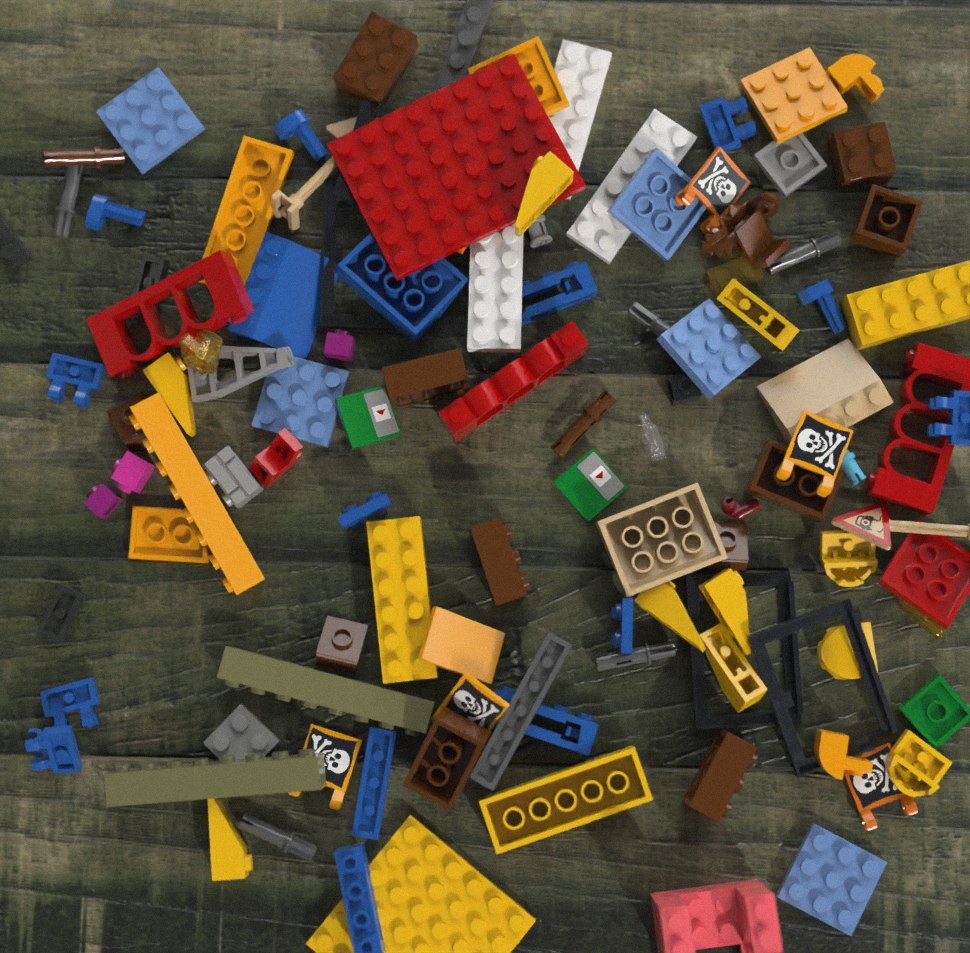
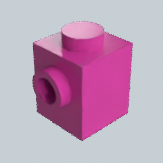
[111,450,156,494]

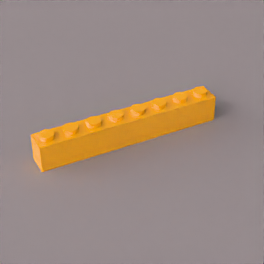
[128,392,265,596]

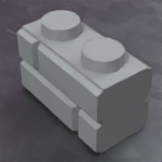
[203,446,264,508]

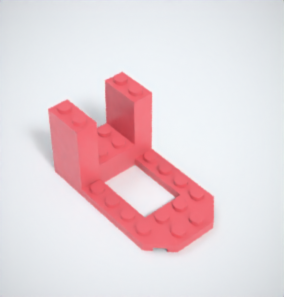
[650,879,783,953]

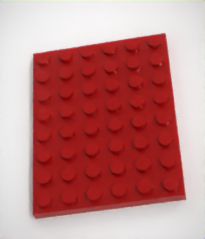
[327,54,586,281]

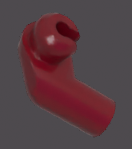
[721,497,761,520]

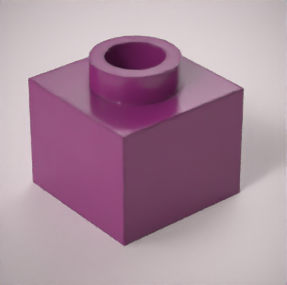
[324,330,356,361]
[84,483,124,519]

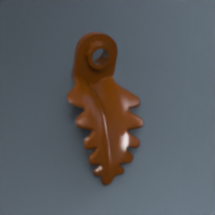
[699,192,780,257]

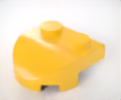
[820,530,878,587]
[817,622,879,680]
[886,729,952,797]

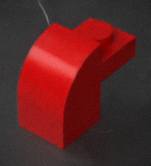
[248,428,303,488]

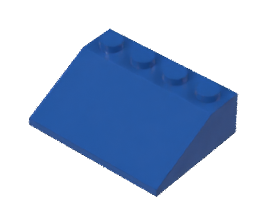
[228,232,339,360]
[337,233,469,345]

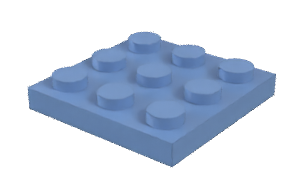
[96,67,205,174]
[607,148,706,261]
[656,298,761,400]
[251,355,350,448]
[776,822,887,936]

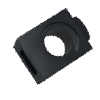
[666,372,702,406]

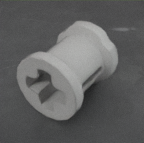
[527,214,552,248]

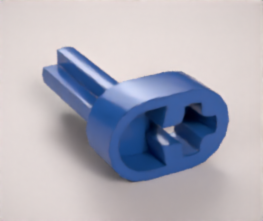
[273,109,329,163]
[85,194,146,232]
[795,279,847,334]

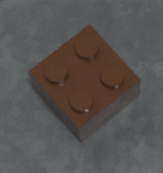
[827,121,897,190]
[849,184,923,258]

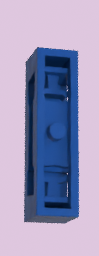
[522,261,598,325]
[494,686,599,756]
[334,842,386,953]

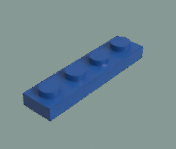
[351,727,397,840]

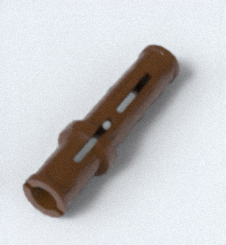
[42,146,125,168]
[550,390,617,459]

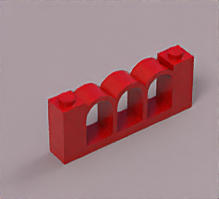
[86,250,255,380]
[438,320,588,443]
[864,342,970,515]

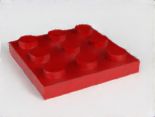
[877,518,970,629]

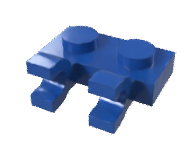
[699,97,756,153]
[45,353,105,409]
[927,390,970,447]
[338,492,392,529]
[610,598,633,654]
[40,677,100,727]
[24,726,82,774]

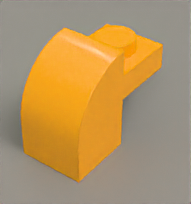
[826,54,885,104]
[814,729,873,780]

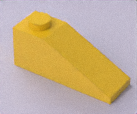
[515,151,574,237]
[717,278,800,351]
[142,352,197,438]
[698,569,752,655]
[634,581,706,652]
[700,623,768,713]
[208,798,253,881]

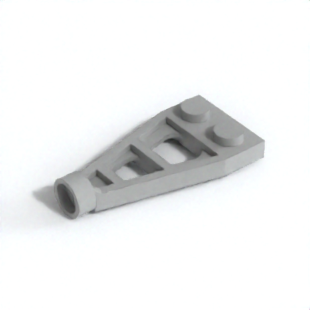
[185,345,294,403]

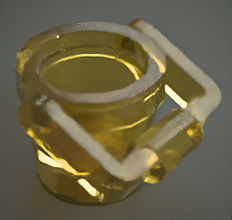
[179,330,223,375]

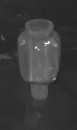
[638,413,668,462]

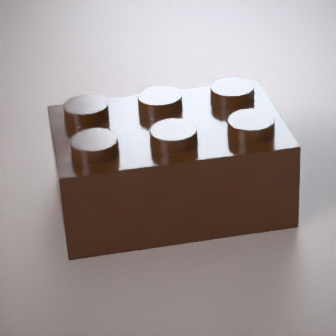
[333,11,418,105]
[382,348,469,409]
[744,440,844,522]
[470,517,530,607]
[402,706,492,811]
[682,729,758,822]

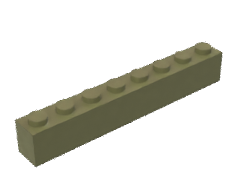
[217,646,435,737]
[104,749,326,807]

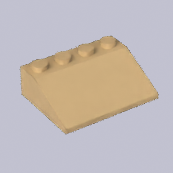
[756,338,894,446]
[595,482,728,597]

